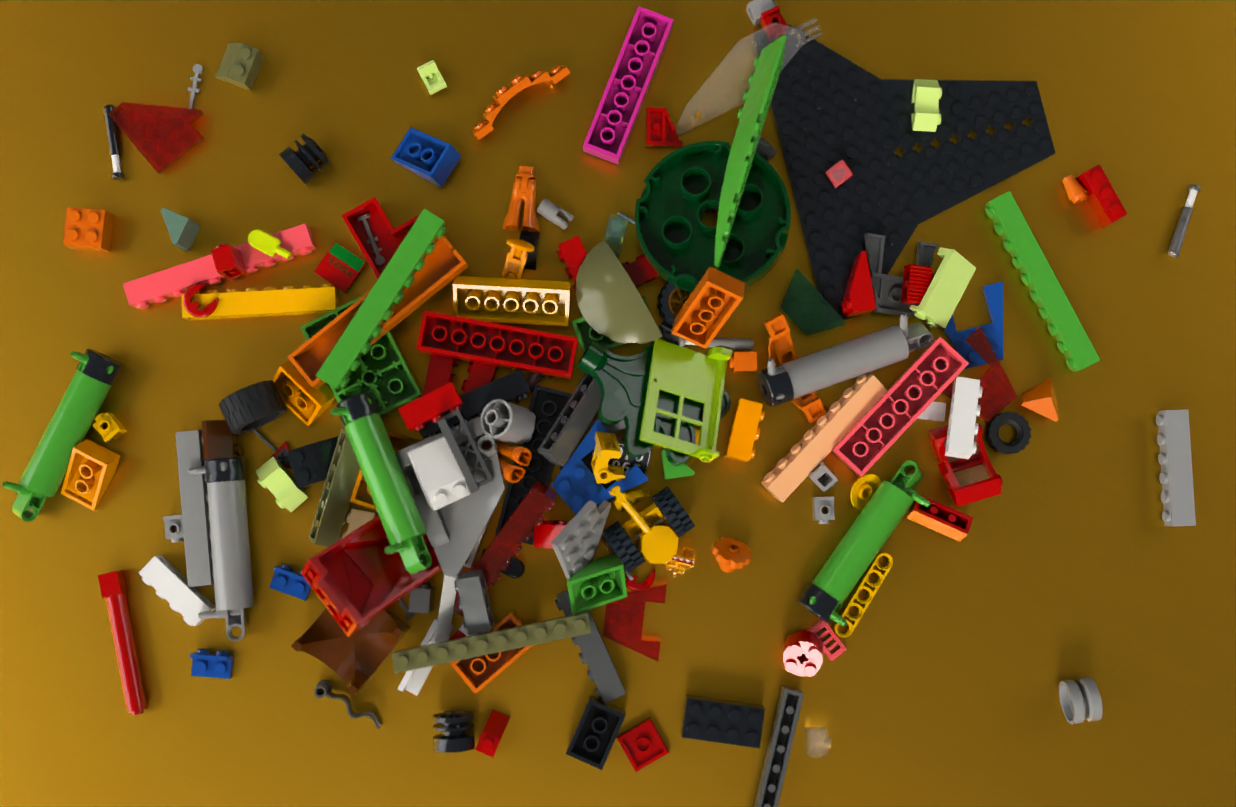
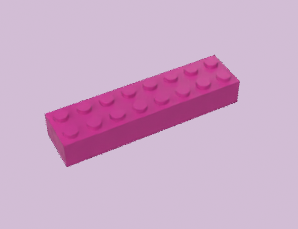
[583,6,674,165]

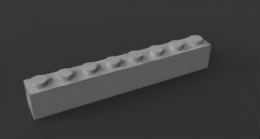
[175,430,214,587]

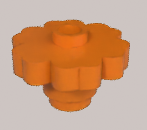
[712,537,752,573]

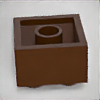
[202,420,241,460]

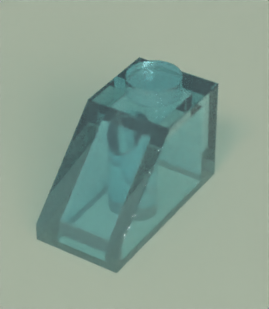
[604,215,629,260]

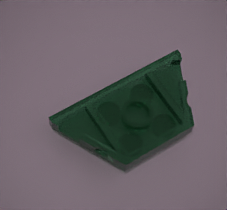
[781,268,847,336]

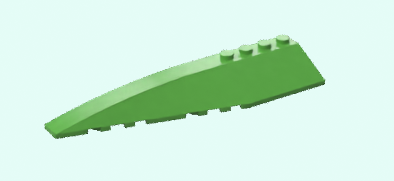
[714,35,787,270]

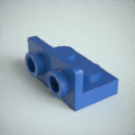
[269,564,311,601]
[190,649,234,679]

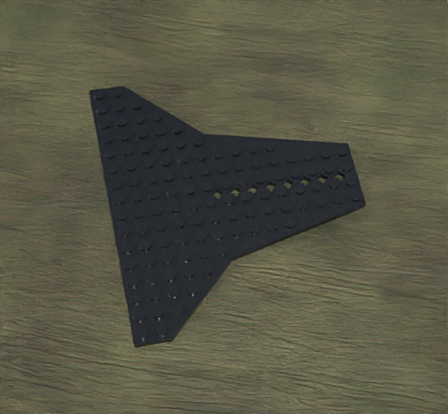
[753,25,1055,325]

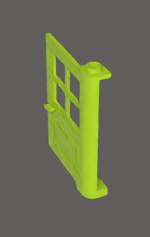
[639,339,732,462]

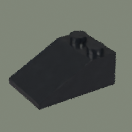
[287,436,339,489]

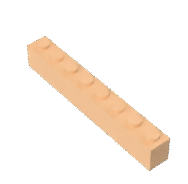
[761,373,888,503]

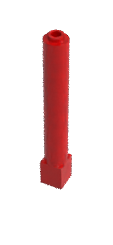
[98,570,147,716]

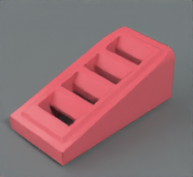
[808,620,847,661]

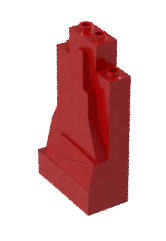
[301,515,442,637]

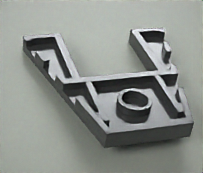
[864,233,938,317]

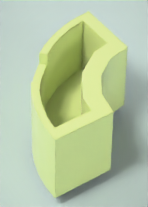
[911,79,942,132]
[255,456,309,512]

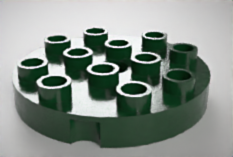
[635,141,791,293]

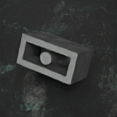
[409,582,436,613]

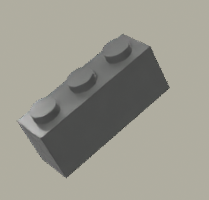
[454,569,495,635]

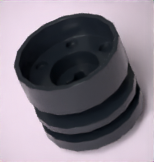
[279,133,331,185]
[433,710,475,753]

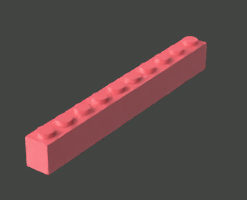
[123,223,316,309]

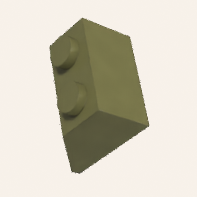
[215,43,264,91]

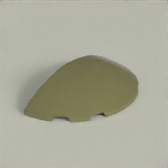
[576,240,662,344]

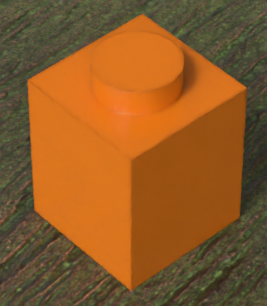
[729,352,757,373]

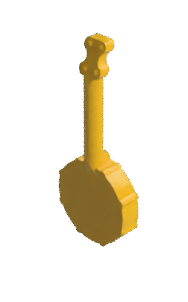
[609,486,678,564]

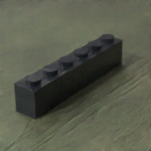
[419,369,531,439]

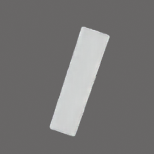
[435,575,458,642]

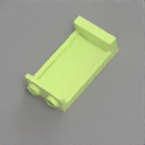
[910,247,976,329]

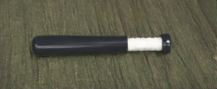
[104,105,124,180]

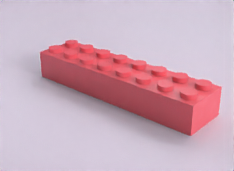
[832,337,969,477]

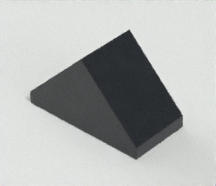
[519,231,540,270]

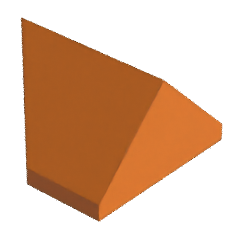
[1021,377,1059,422]

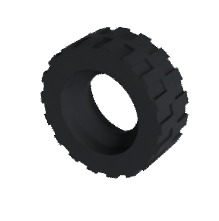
[985,412,1031,454]

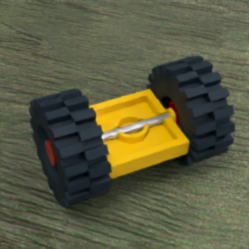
[602,486,695,572]

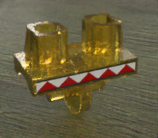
[665,548,696,578]

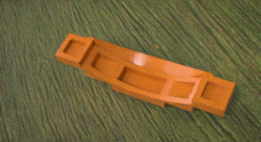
[471,65,570,140]
[764,313,826,424]

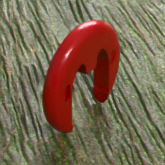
[183,284,218,318]
[624,568,655,591]

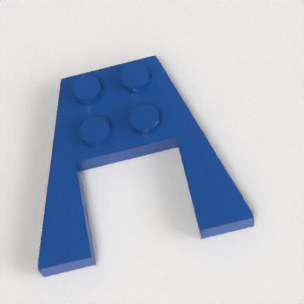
[943,282,1003,369]
[551,420,649,515]

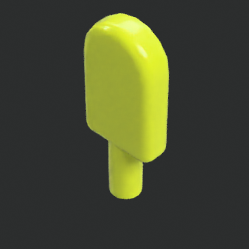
[248,229,292,259]

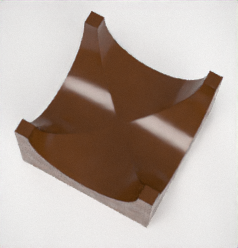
[291,608,411,696]

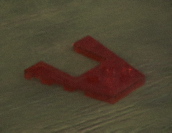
[942,327,1018,422]

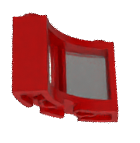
[929,422,1003,507]

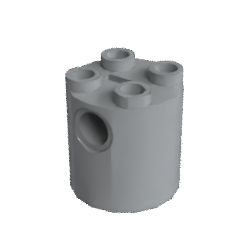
[480,399,536,445]

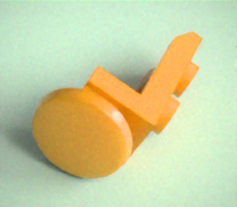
[501,238,534,279]

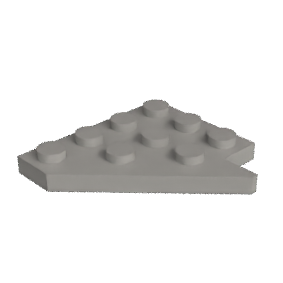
[551,500,611,580]

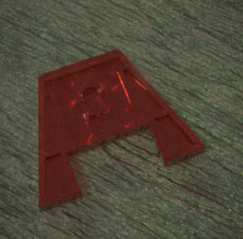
[603,584,667,662]

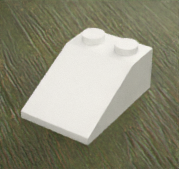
[408,436,470,511]

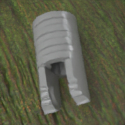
[537,198,574,229]

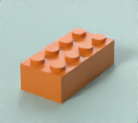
[672,267,745,349]
[451,611,533,694]

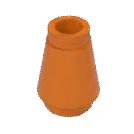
[1062,175,1088,204]

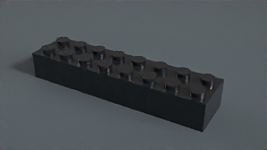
[495,384,572,545]

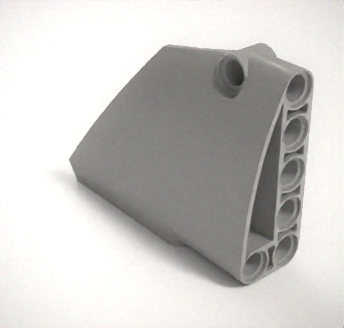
[396,417,505,578]

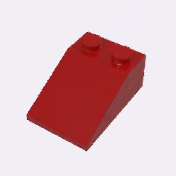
[841,251,876,317]

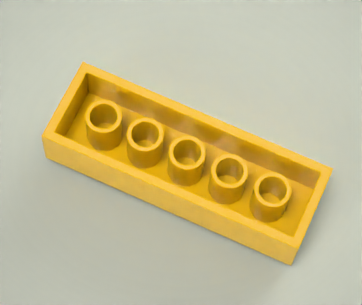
[453,276,571,326]

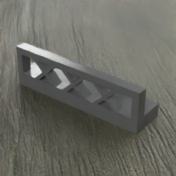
[437,409,493,493]

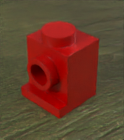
[760,6,788,41]

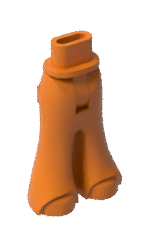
[502,166,539,232]
[483,439,532,483]

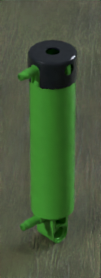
[2,348,123,522]
[331,392,432,574]
[798,461,931,626]

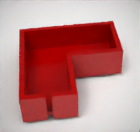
[342,197,420,279]

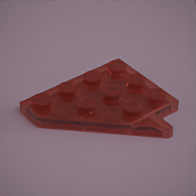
[108,102,204,174]

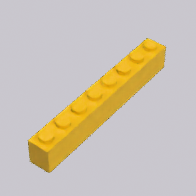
[181,284,340,320]

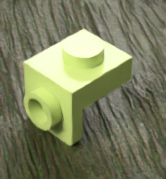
[417,60,447,95]

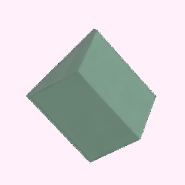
[160,208,201,252]

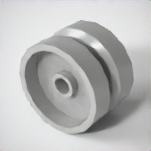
[1059,677,1103,725]

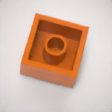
[63,207,114,252]

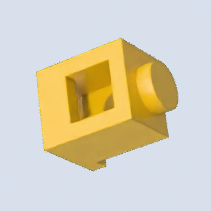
[92,412,127,443]

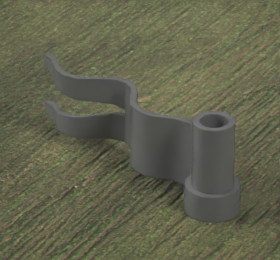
[314,680,382,729]

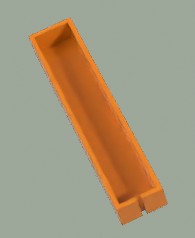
[288,235,468,389]

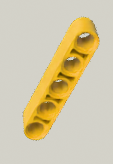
[832,552,893,637]

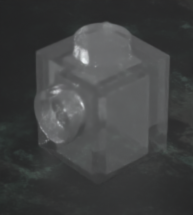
[805,727,831,758]

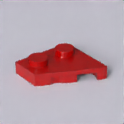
[646,107,683,148]

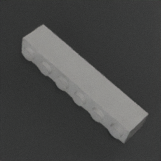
[1156,409,1196,527]

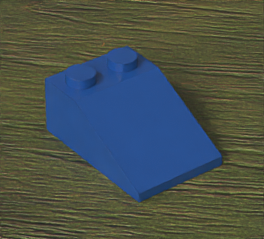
[391,127,461,187]

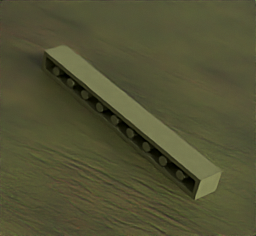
[391,611,592,673]

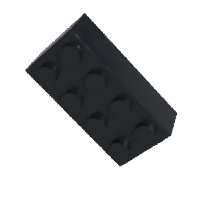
[681,694,765,748]

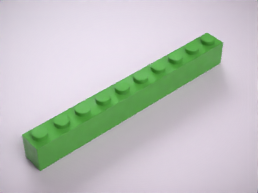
[985,191,1100,372]
[316,209,447,391]

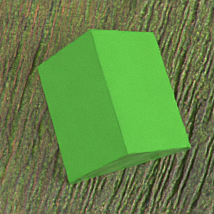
[660,449,695,480]

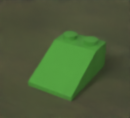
[567,553,627,615]

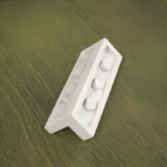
[398,617,454,696]

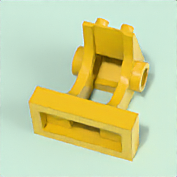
[591,431,625,484]

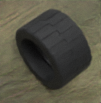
[219,380,287,435]

